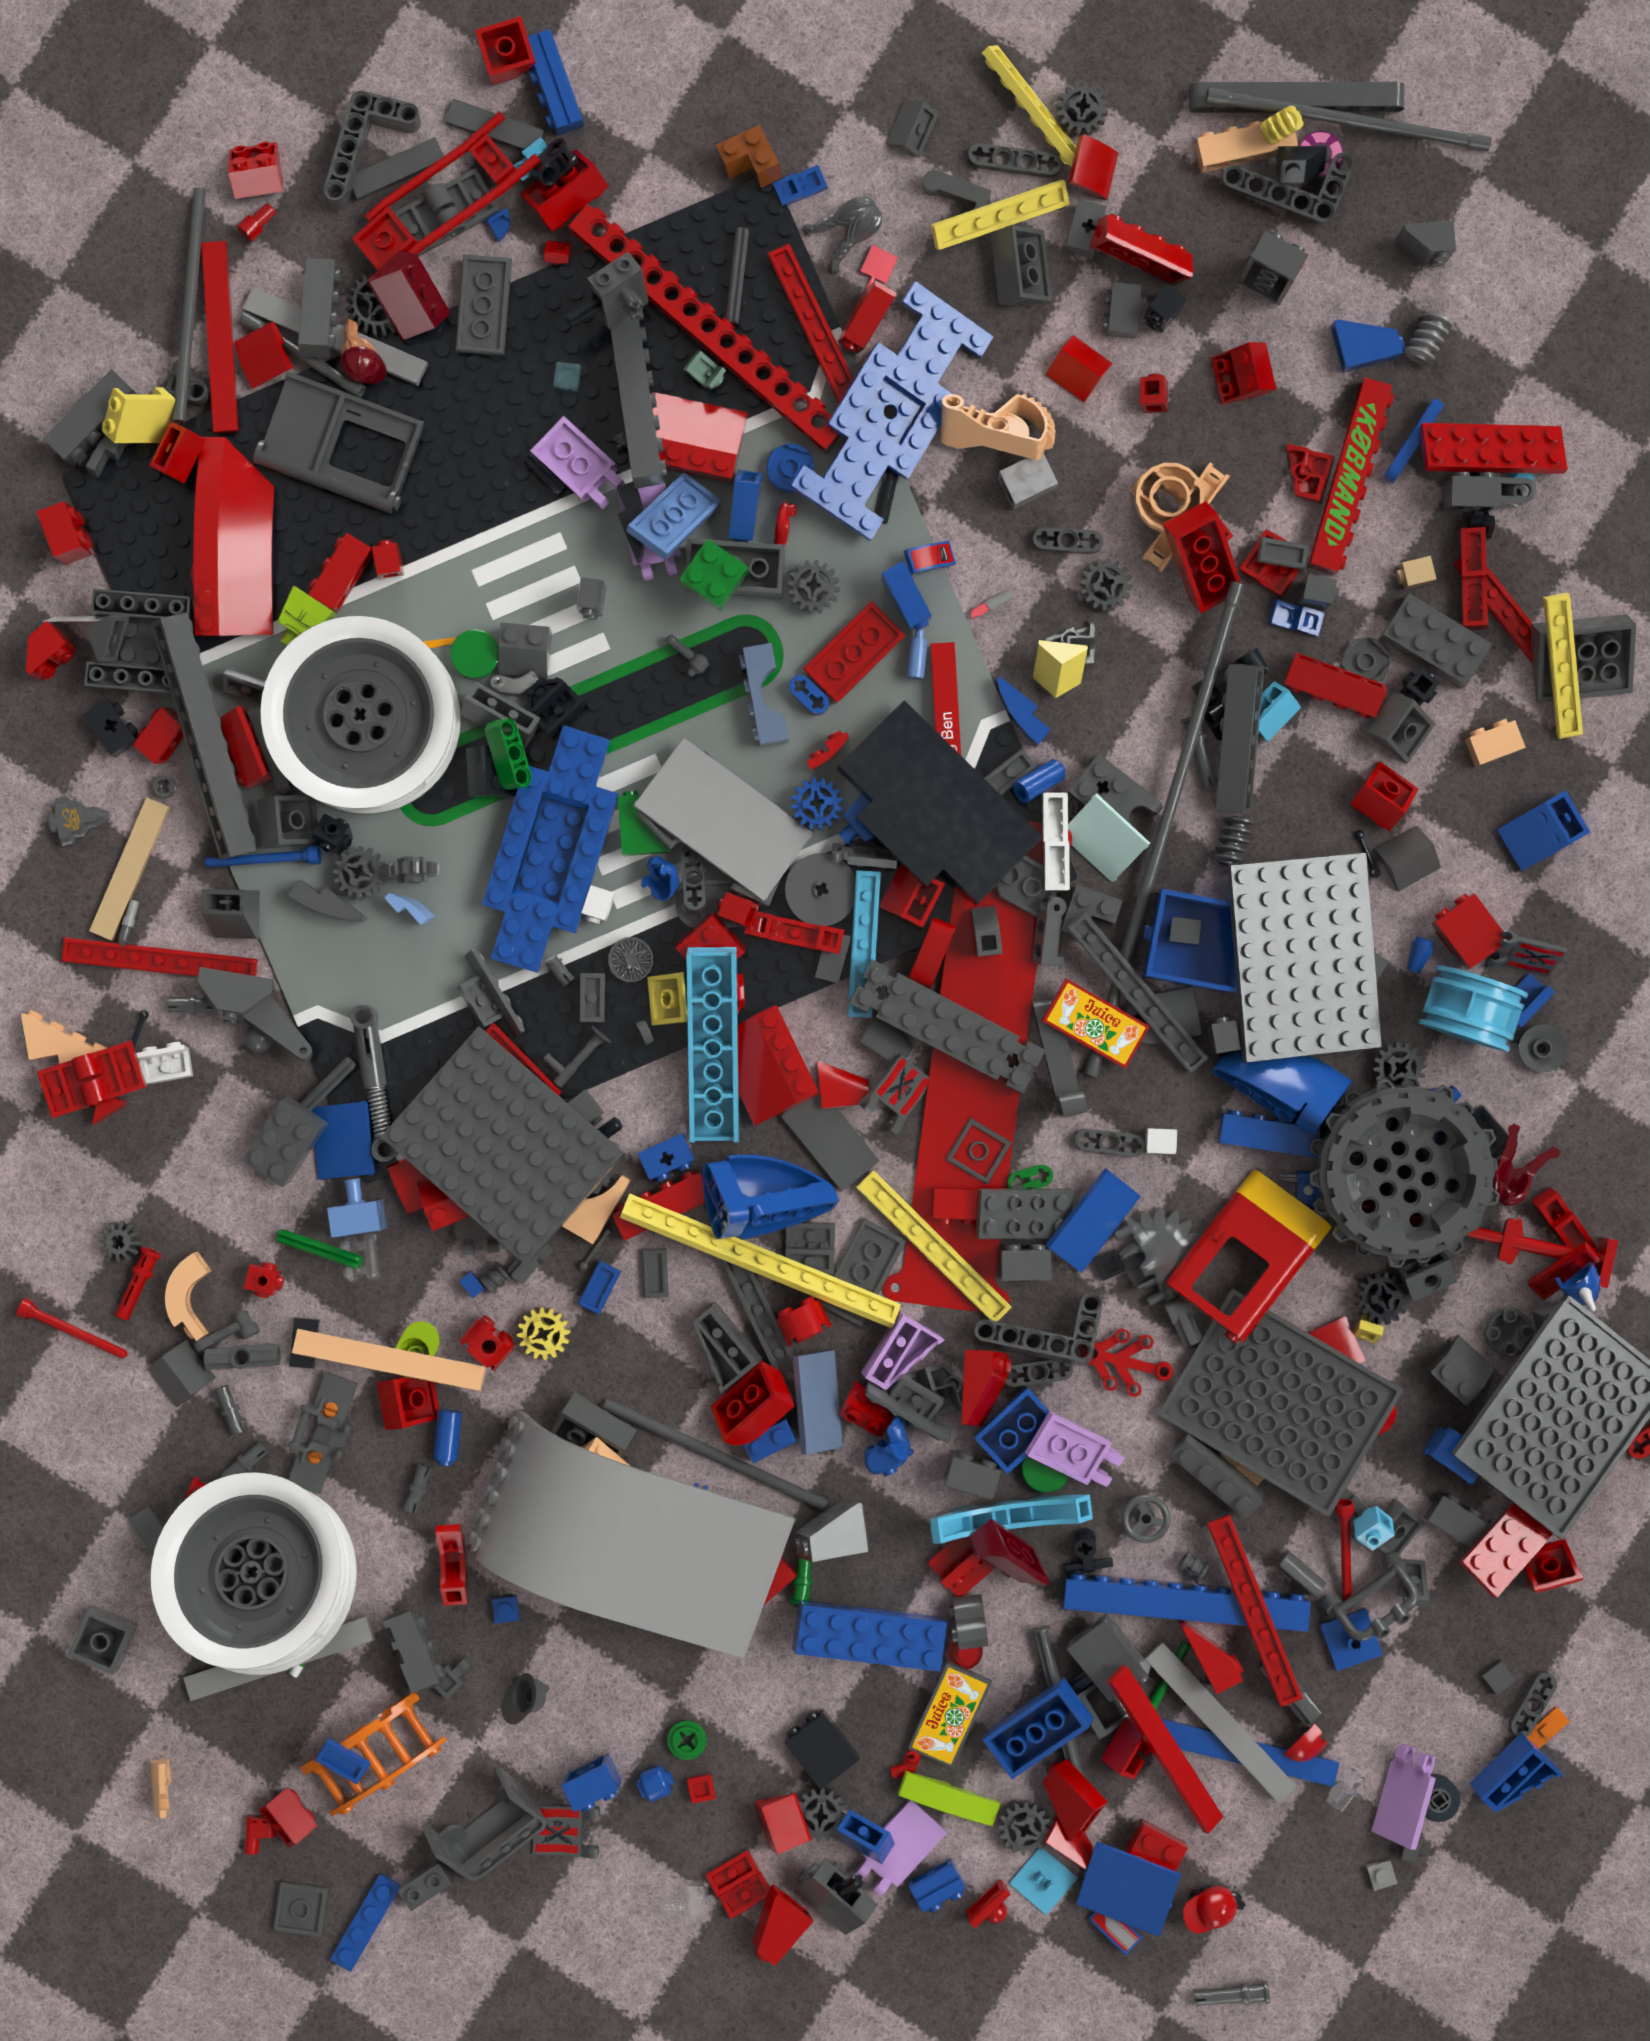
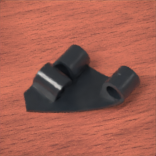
[1191,648,1268,741]

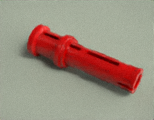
[115,1246,162,1320]

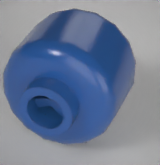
[637,1765,675,1802]

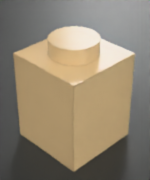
[1396,556,1436,590]

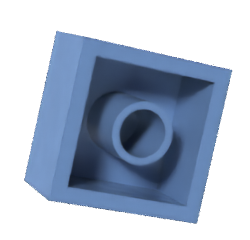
[327,1178,387,1238]

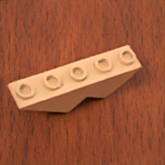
[21,1010,107,1064]

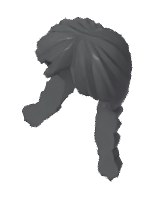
[802,197,882,274]

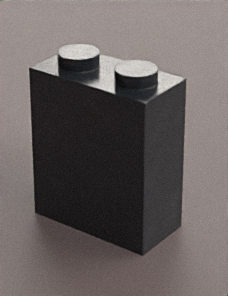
[785,1708,859,1790]

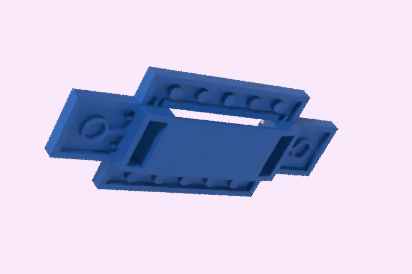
[482,725,619,973]

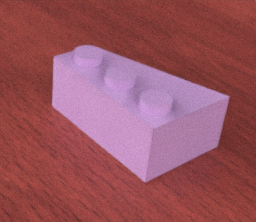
[861,1310,944,1390]

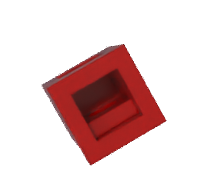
[1139,373,1169,413]

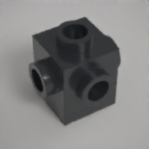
[1400,668,1440,706]
[311,813,353,856]

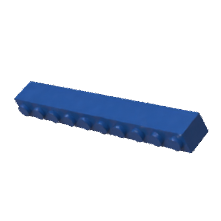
[1062,1572,1311,1632]

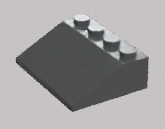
[1531,614,1636,702]

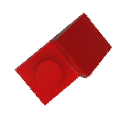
[87,1098,127,1124]

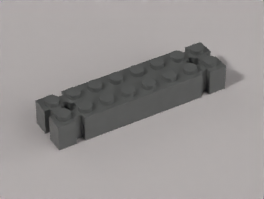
[848,959,1046,1093]

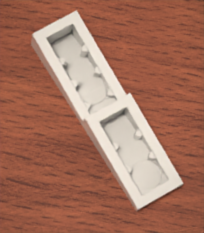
[1041,793,1070,890]

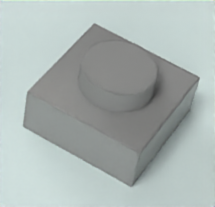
[1366,1858,1398,1891]

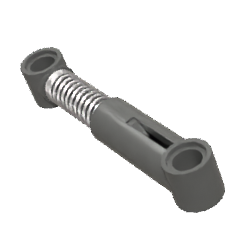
[350,1005,398,1162]

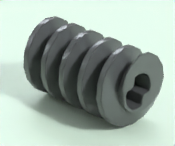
[1213,816,1255,867]

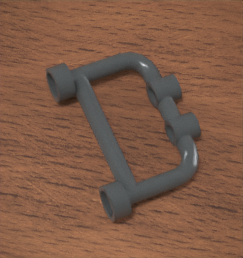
[1322,1552,1419,1641]

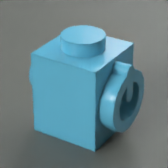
[1353,1506,1395,1551]

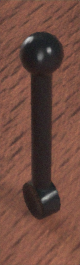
[1355,830,1380,878]
[132,1010,149,1048]

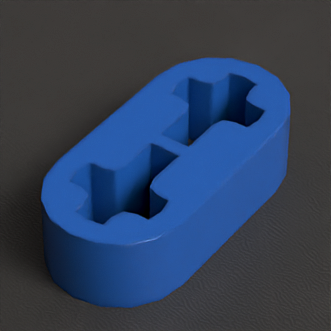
[789,675,829,715]

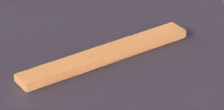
[292,1329,487,1392]

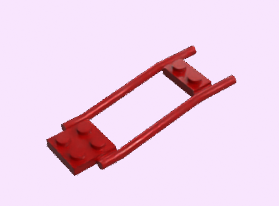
[352,111,541,270]

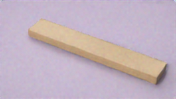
[89,797,170,941]

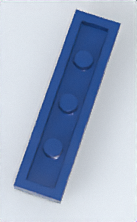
[330,1873,401,1972]

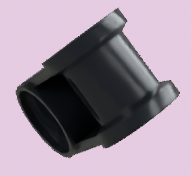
[529,138,578,186]

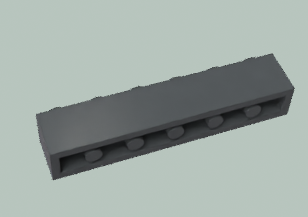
[1213,664,1265,814]

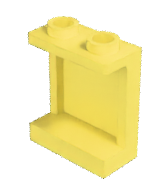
[102,387,176,443]

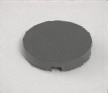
[1341,638,1390,682]

